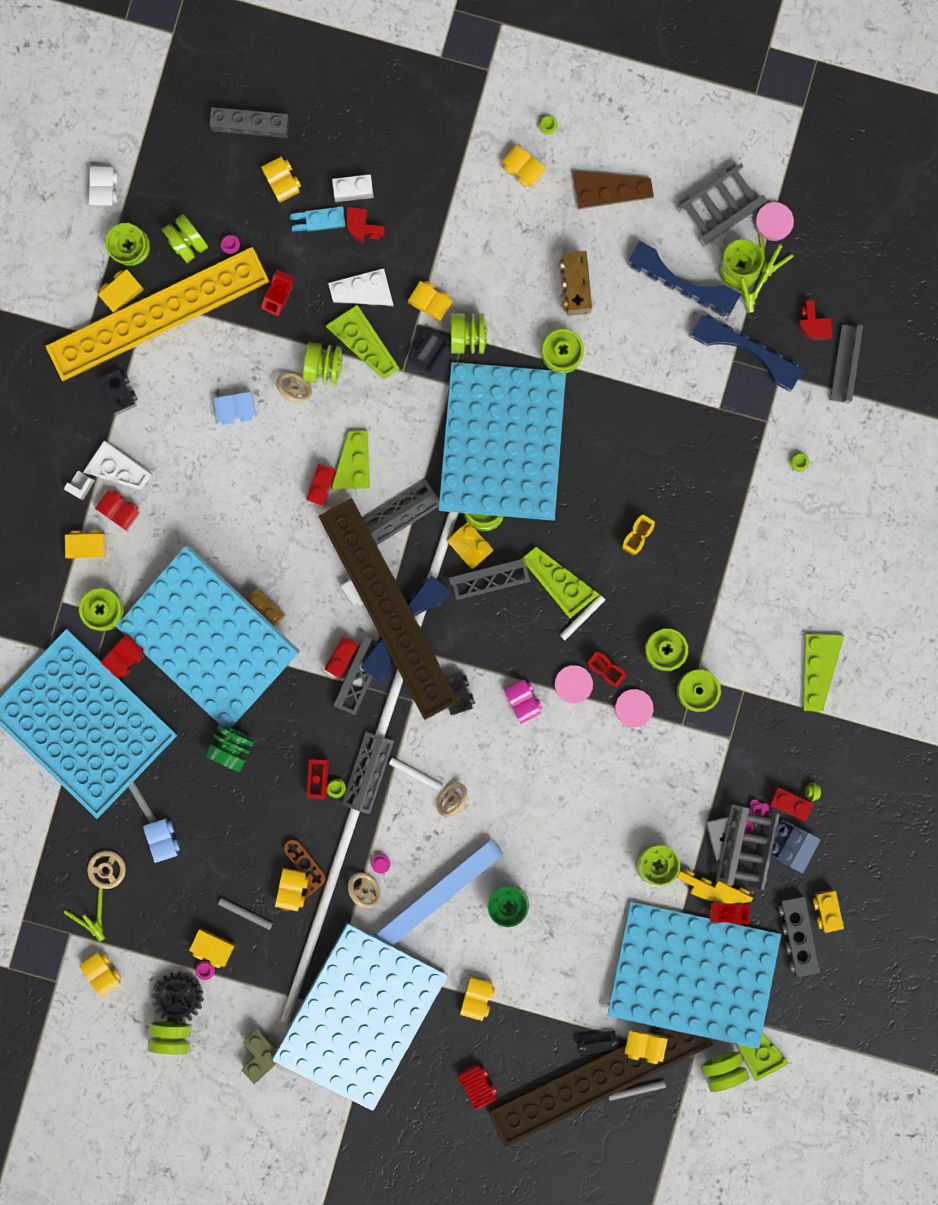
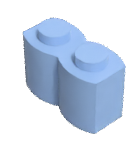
[213,392,256,425]
[143,818,180,863]

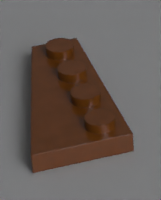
[572,171,654,210]

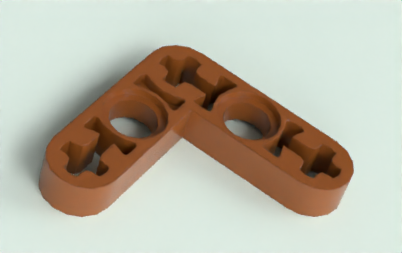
[280,839,326,911]

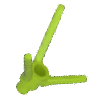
[759,234,793,282]
[738,273,767,313]
[64,888,105,942]

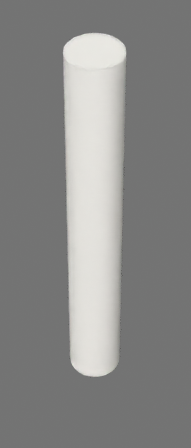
[560,595,605,640]
[389,757,442,791]

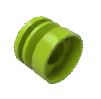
[105,223,150,266]
[719,239,764,289]
[451,313,487,354]
[303,342,343,387]
[636,845,680,886]

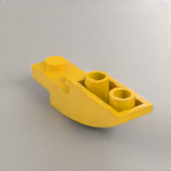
[677,869,753,904]

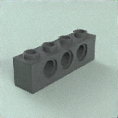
[210,107,289,138]
[778,895,820,977]

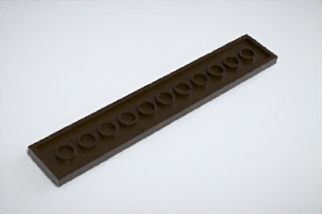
[318,498,459,720]
[489,1027,713,1147]

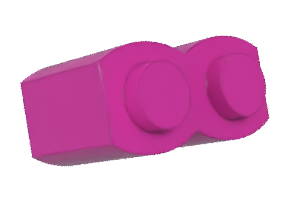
[503,679,543,724]

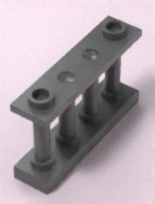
[677,163,768,247]
[716,805,780,890]

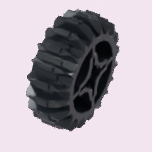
[151,971,204,1024]

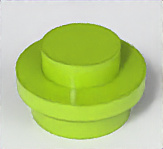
[539,115,558,135]
[790,452,809,472]
[327,779,346,798]
[805,782,821,801]

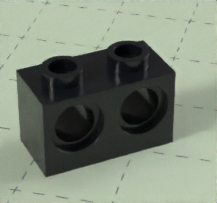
[98,369,138,415]
[446,672,475,716]

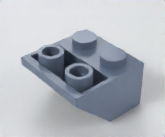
[771,819,820,874]

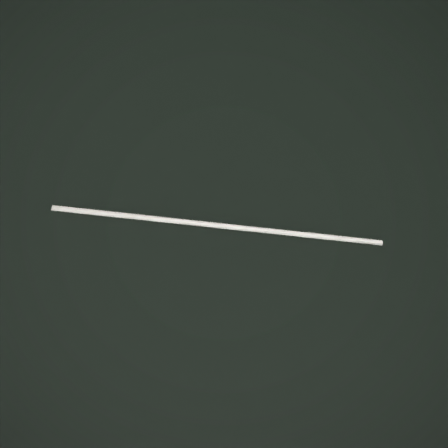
[280,512,459,1024]

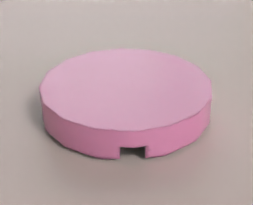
[755,202,794,241]
[555,665,593,703]
[615,689,653,727]

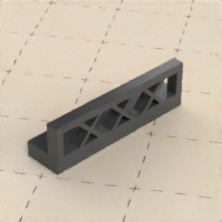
[830,325,863,404]
[364,480,440,545]
[449,559,531,600]
[334,636,376,715]
[341,732,394,814]

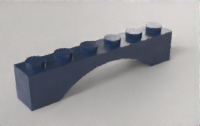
[627,241,741,317]
[690,314,803,392]
[361,576,451,682]

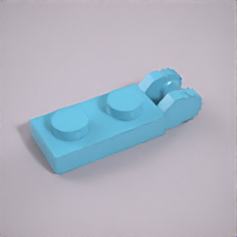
[290,207,346,231]

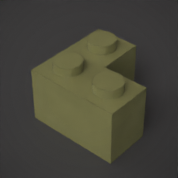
[241,1027,278,1084]

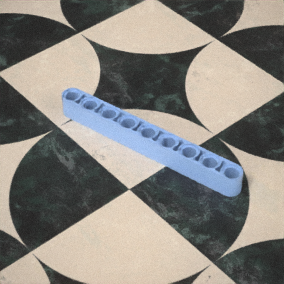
[373,839,503,946]

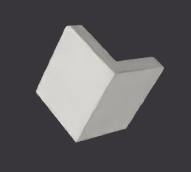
[64,471,95,500]

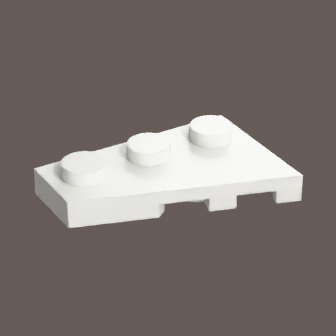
[328,269,394,306]
[83,441,152,490]

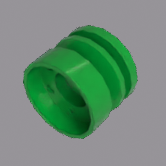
[204,725,255,772]
[488,886,530,928]

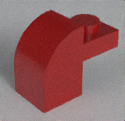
[347,208,385,243]
[261,270,294,316]
[798,300,832,340]
[709,902,750,924]

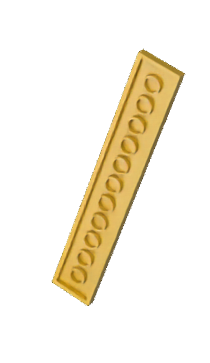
[46,247,269,381]

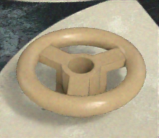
[276,372,312,403]
[436,782,467,817]
[87,851,126,889]
[348,872,381,909]

